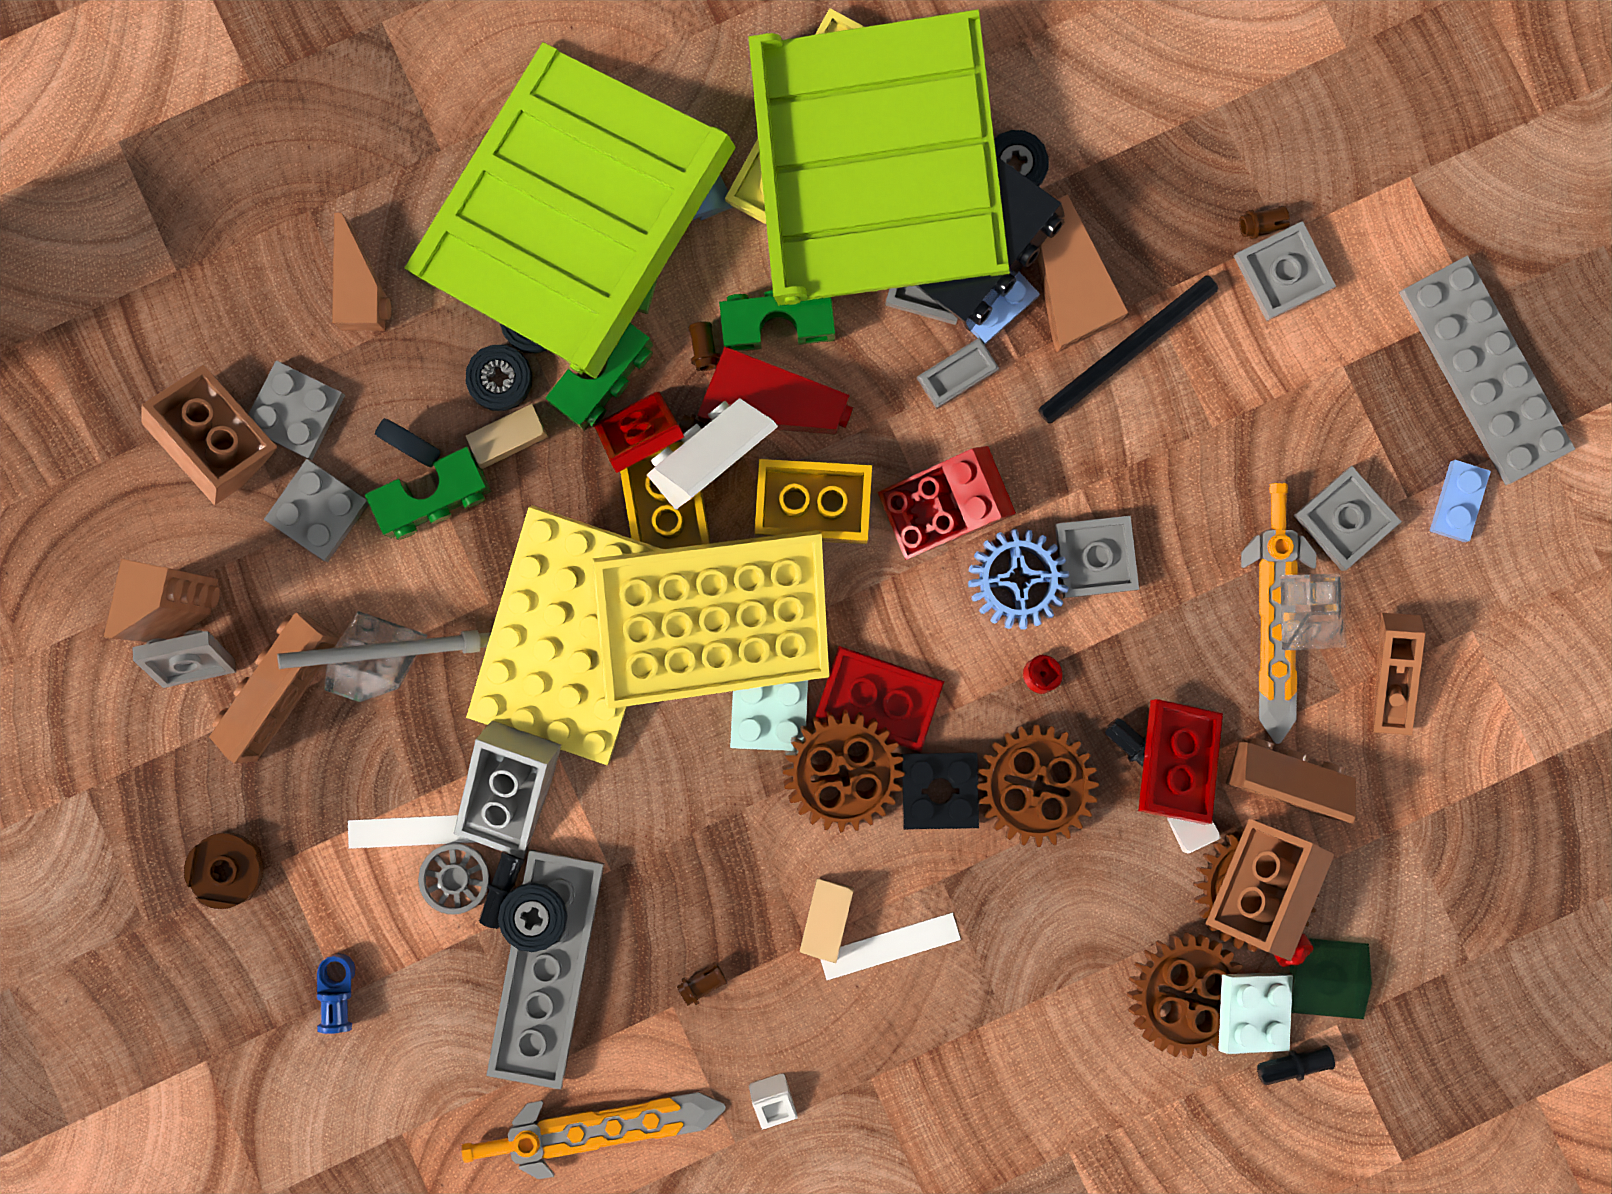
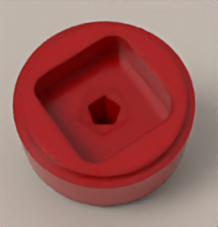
[1023,655,1063,694]
[1273,934,1313,967]

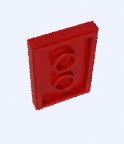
[594,391,685,473]
[815,646,945,752]
[1138,699,1223,825]

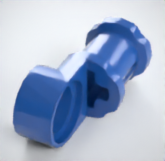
[317,953,356,1034]

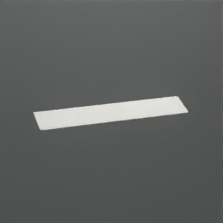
[348,815,474,849]
[820,913,961,980]

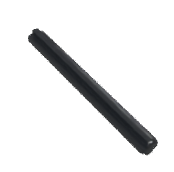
[1038,275,1219,424]

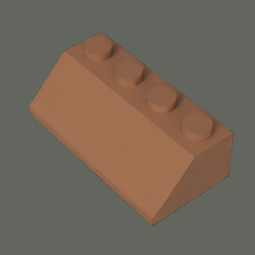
[104,559,220,642]
[209,612,342,764]

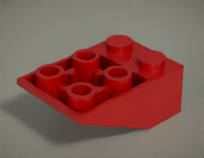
[878,446,1016,560]

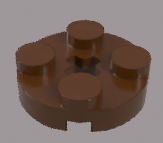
[184,832,263,909]

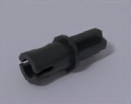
[1105,718,1146,767]
[479,852,524,929]
[1257,1045,1335,1085]

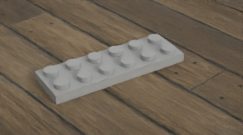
[1399,255,1575,485]
[486,850,605,1090]

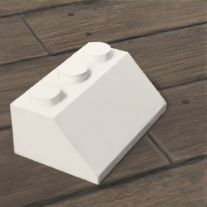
[647,398,778,510]

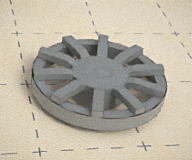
[418,843,490,914]

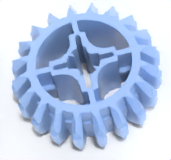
[968,529,1069,630]

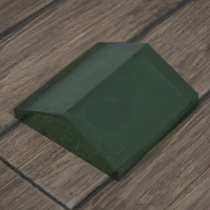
[1290,938,1372,1019]

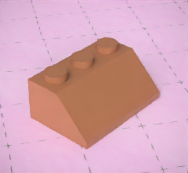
[141,365,277,505]
[1226,737,1356,824]
[1206,819,1334,961]

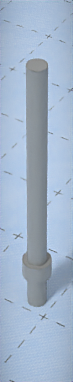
[277,630,491,669]

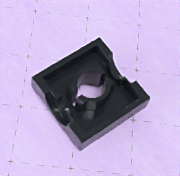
[901,752,979,830]

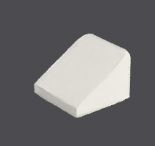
[1167,817,1221,854]
[749,1074,798,1130]

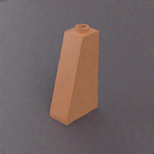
[1037,195,1128,352]

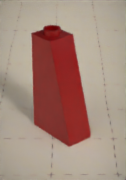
[697,346,854,435]

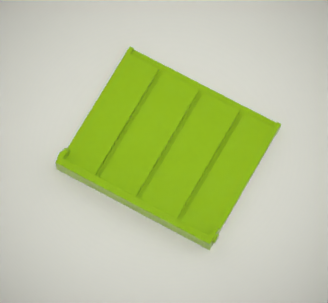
[748,9,1010,306]
[404,42,736,379]

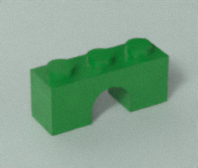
[719,290,835,352]
[545,323,653,431]
[365,447,492,540]

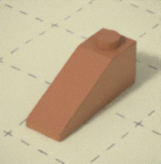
[332,213,391,331]
[1373,613,1425,735]

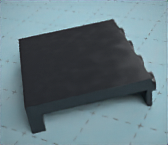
[915,156,1065,331]

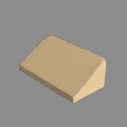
[466,404,548,469]
[799,878,854,963]

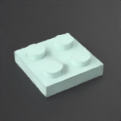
[730,680,808,751]
[1218,973,1293,1054]

